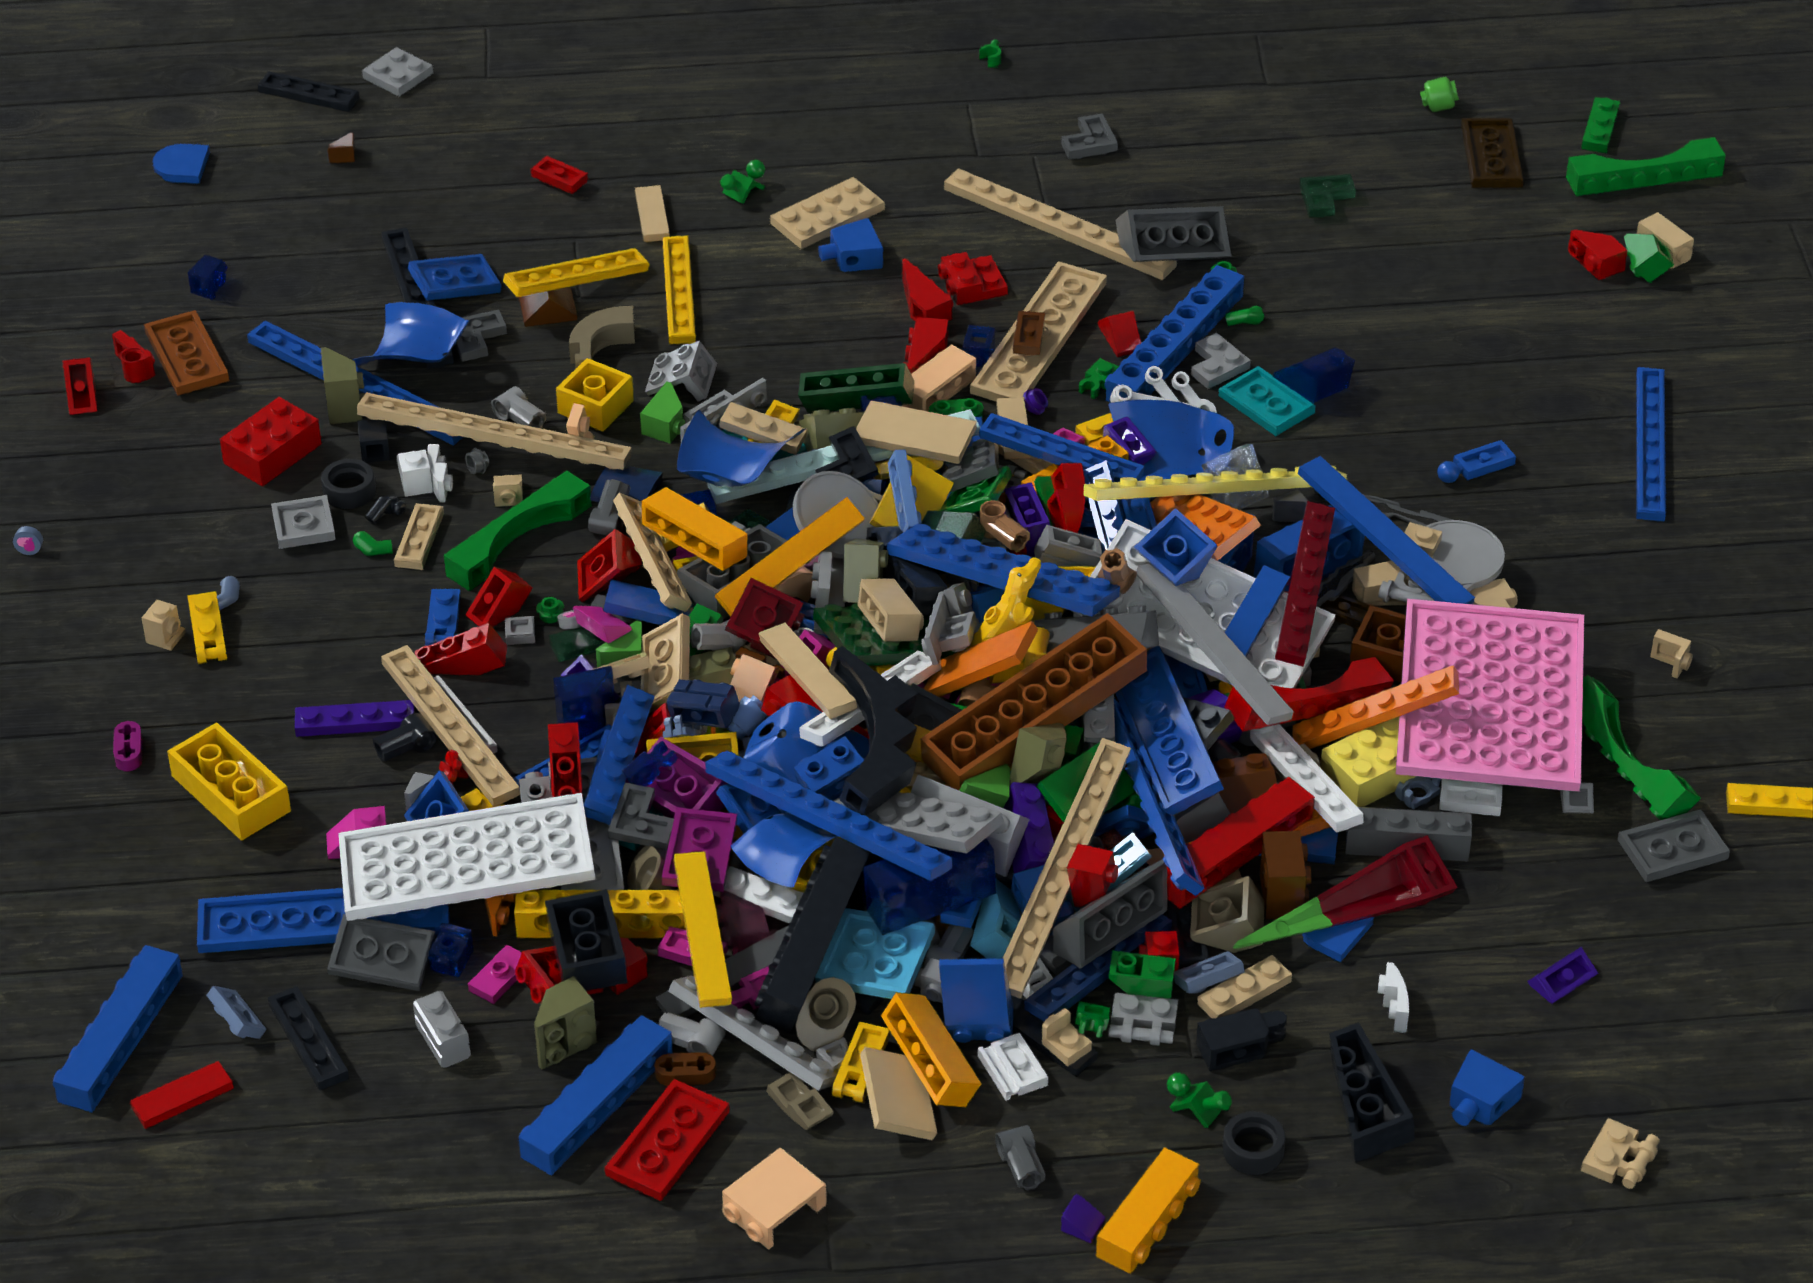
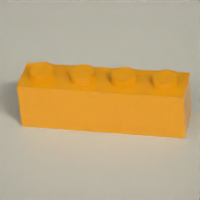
[642,487,748,571]
[881,993,981,1107]
[1096,1147,1201,1274]

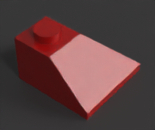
[577,529,642,602]

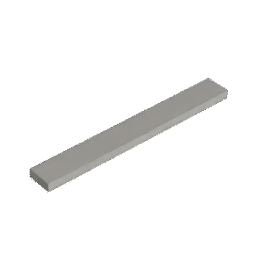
[1136,563,1294,726]

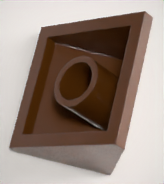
[519,286,577,327]

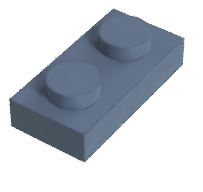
[1174,951,1245,994]
[206,986,266,1039]

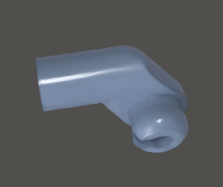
[217,576,240,611]

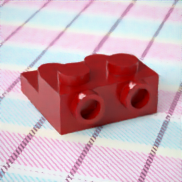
[938,252,1008,305]
[515,946,604,1004]

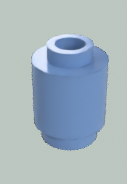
[726,695,767,740]

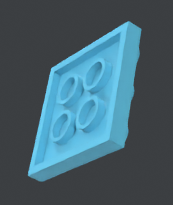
[815,908,935,999]

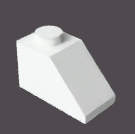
[396,449,433,497]

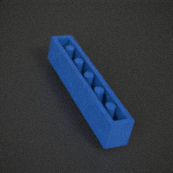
[53,945,183,1112]
[519,1015,673,1175]

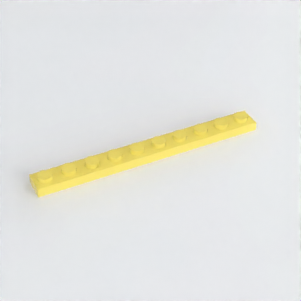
[1083,465,1347,501]

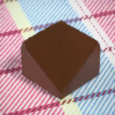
[328,132,355,163]

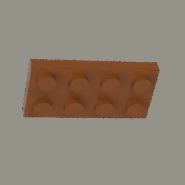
[144,310,230,396]

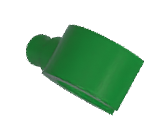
[979,39,1001,68]

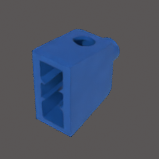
[818,218,883,272]
[1450,1049,1525,1126]

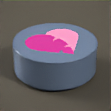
[13,526,43,555]

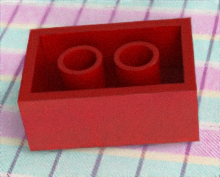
[220,397,322,487]

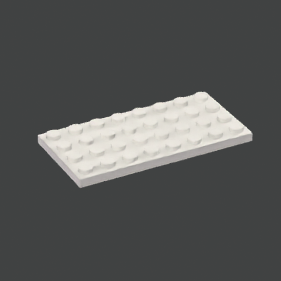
[1090,519,1335,688]
[338,793,596,921]

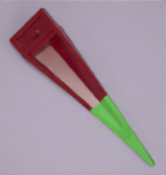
[1233,835,1458,949]

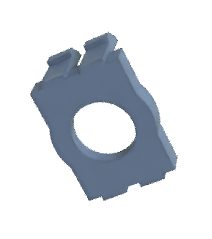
[663,714,705,738]
[1395,776,1441,810]

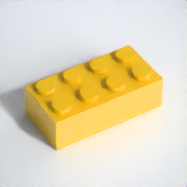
[167,722,291,841]

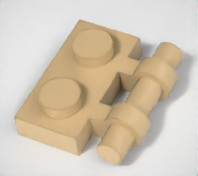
[1581,1118,1660,1189]

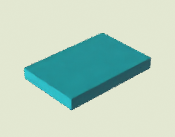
[1219,366,1315,436]

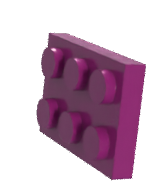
[662,807,737,892]

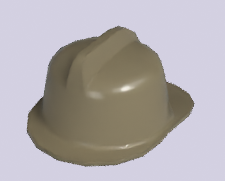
[627,845,675,890]
[796,977,856,1051]

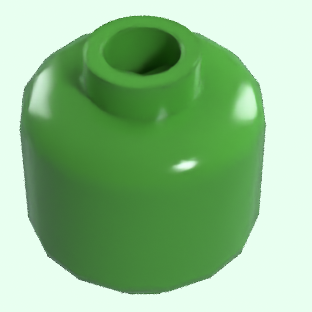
[1420,77,1459,113]

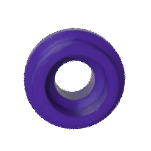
[1023,388,1048,415]

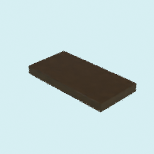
[1461,118,1524,188]

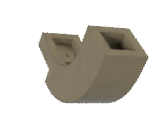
[569,306,635,369]

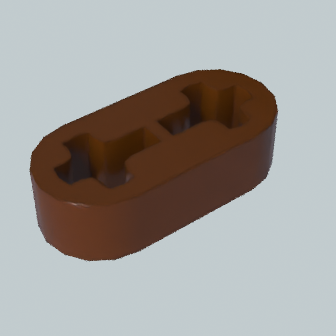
[654,1052,716,1086]

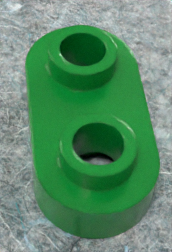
[929,398,983,419]

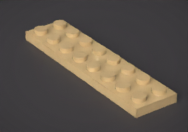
[970,261,1107,401]

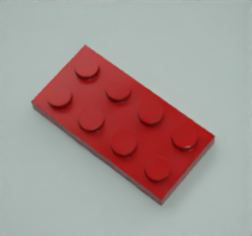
[605,1079,730,1201]

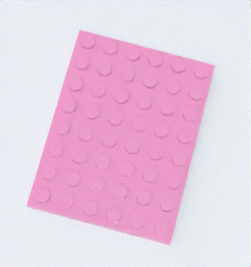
[1396,599,1584,792]

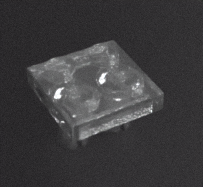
[1201,444,1270,510]

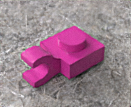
[731,966,769,1010]

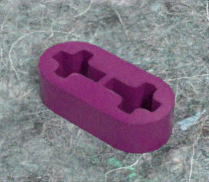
[113,721,143,771]

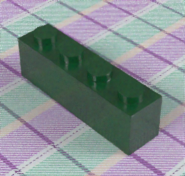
[798,363,915,414]

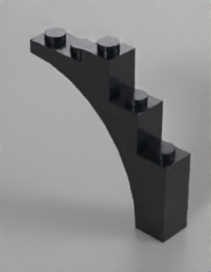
[829,646,918,816]

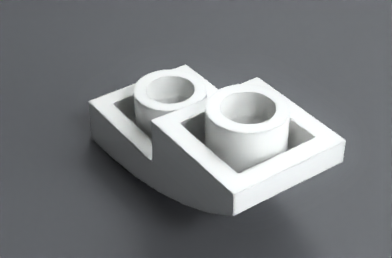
[427,444,453,502]
[1378,962,1409,1033]

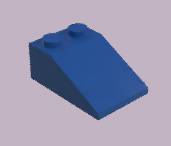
[939,958,1014,1043]

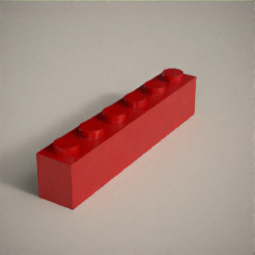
[1167,777,1315,909]

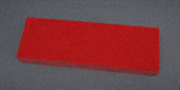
[130,1061,234,1129]

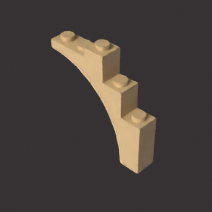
[1352,561,1518,608]

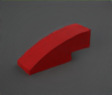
[1047,463,1085,533]

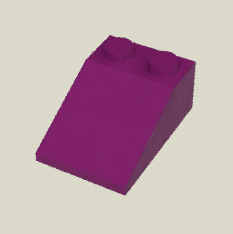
[625,737,728,818]

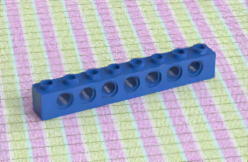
[1104,265,1244,403]

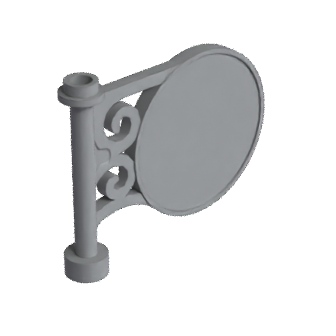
[793,471,891,559]
[1378,520,1505,605]

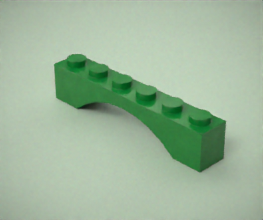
[1566,137,1726,196]
[444,470,592,592]
[1582,674,1701,820]

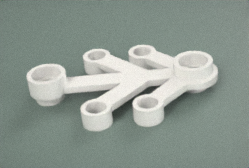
[1110,366,1217,413]

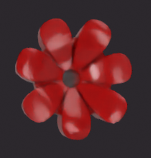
[439,749,469,785]

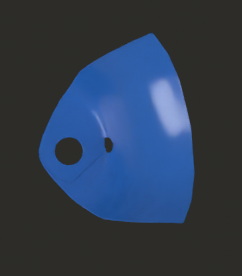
[352,302,470,367]
[1108,399,1234,481]
[677,410,806,487]
[744,701,869,814]
[731,813,838,887]

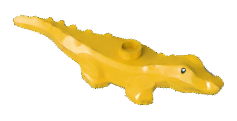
[958,557,1041,690]

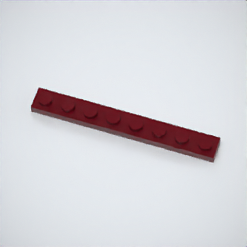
[1275,501,1335,667]

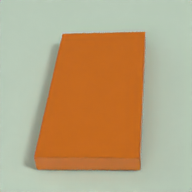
[923,621,1038,697]

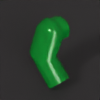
[1225,306,1265,326]
[353,531,393,556]

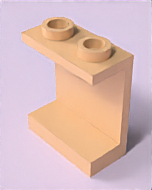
[722,1148,826,1250]

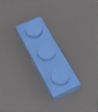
[888,450,921,532]

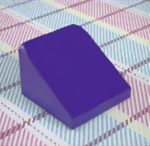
[1061,1194,1106,1243]

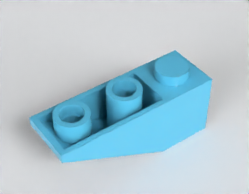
[970,877,1021,959]

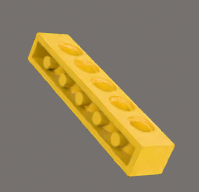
[514,890,686,938]

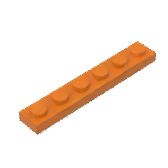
[1293,665,1459,749]

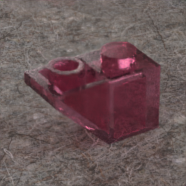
[715,890,769,956]

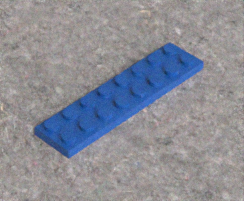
[887,524,1120,617]
[1115,646,1224,815]
[197,888,449,953]

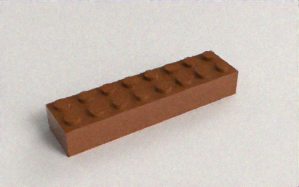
[920,613,1147,790]

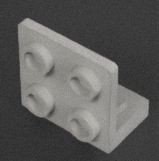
[645,341,717,401]

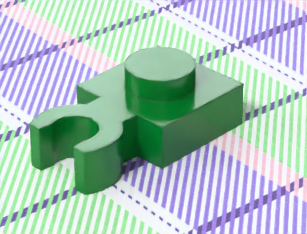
[1079,358,1119,399]
[1075,1001,1110,1038]

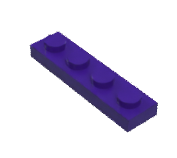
[295,700,415,737]

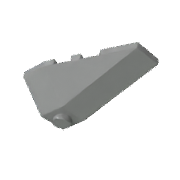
[910,774,1030,877]

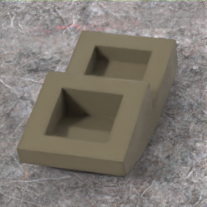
[767,1072,834,1130]

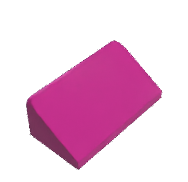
[573,606,632,643]

